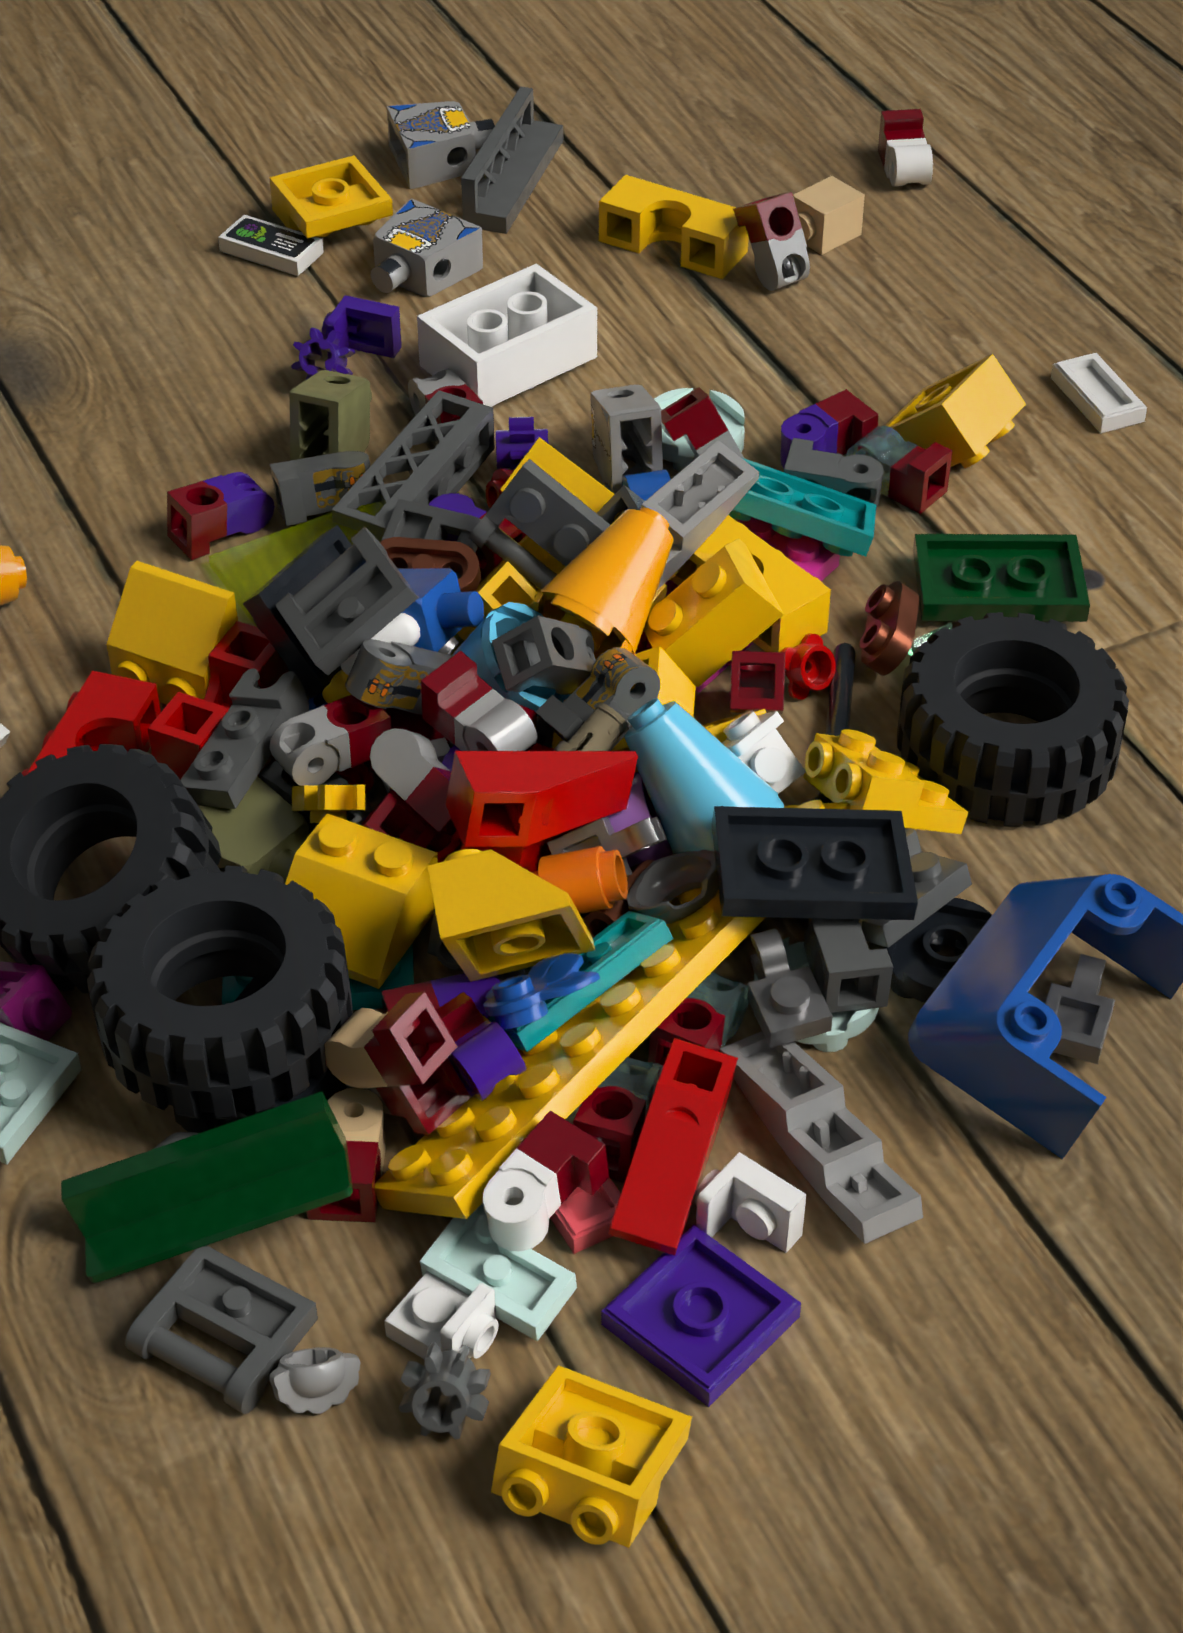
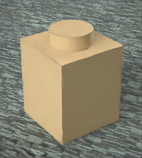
[793,176,865,255]

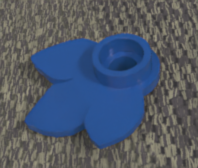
[483,953,600,1030]

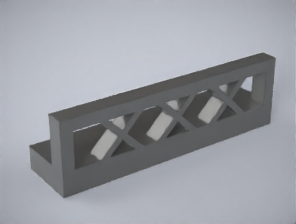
[461,87,563,234]
[331,390,495,542]

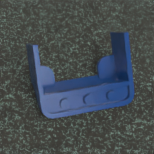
[908,874,1183,1159]

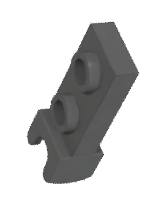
[180,668,309,809]

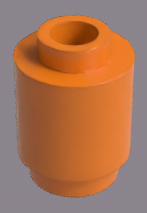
[532,846,628,914]

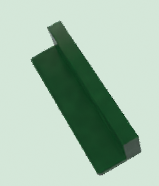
[61,1091,353,1283]

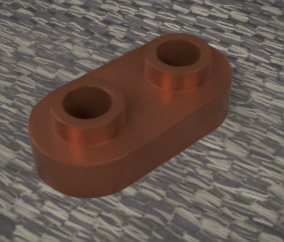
[380,537,481,592]
[859,581,919,676]

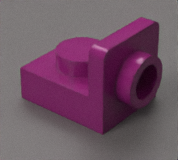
[0,961,72,1041]

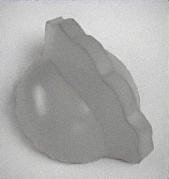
[270,1347,361,1414]

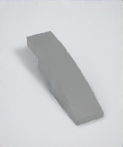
[641,440,760,590]
[720,1031,923,1244]

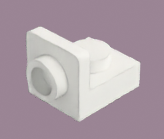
[722,710,806,794]
[694,1152,806,1253]
[385,1271,499,1359]

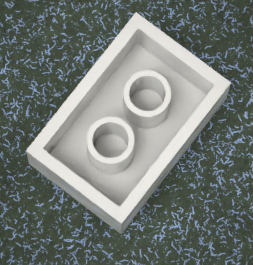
[417,264,597,407]

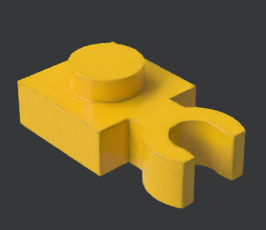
[292,784,365,823]

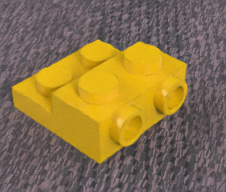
[269,155,393,238]
[803,729,968,834]
[491,1365,692,1548]

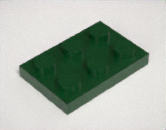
[913,534,1090,622]

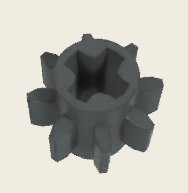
[399,1342,491,1440]

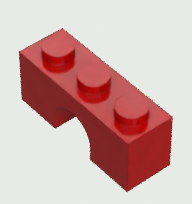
[148,621,288,780]
[22,670,161,776]

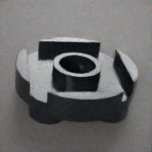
[883,898,992,1003]

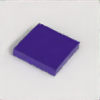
[601,1225,801,1407]

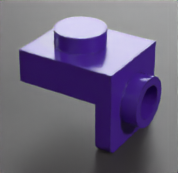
[322,295,402,359]

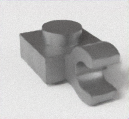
[547,817,667,877]
[748,929,832,1048]
[1045,954,1115,1064]

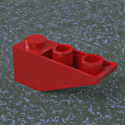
[445,751,638,847]
[609,1038,738,1255]

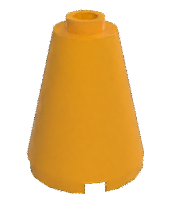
[529,507,674,660]

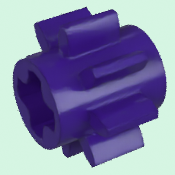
[291,328,355,380]
[495,417,548,470]

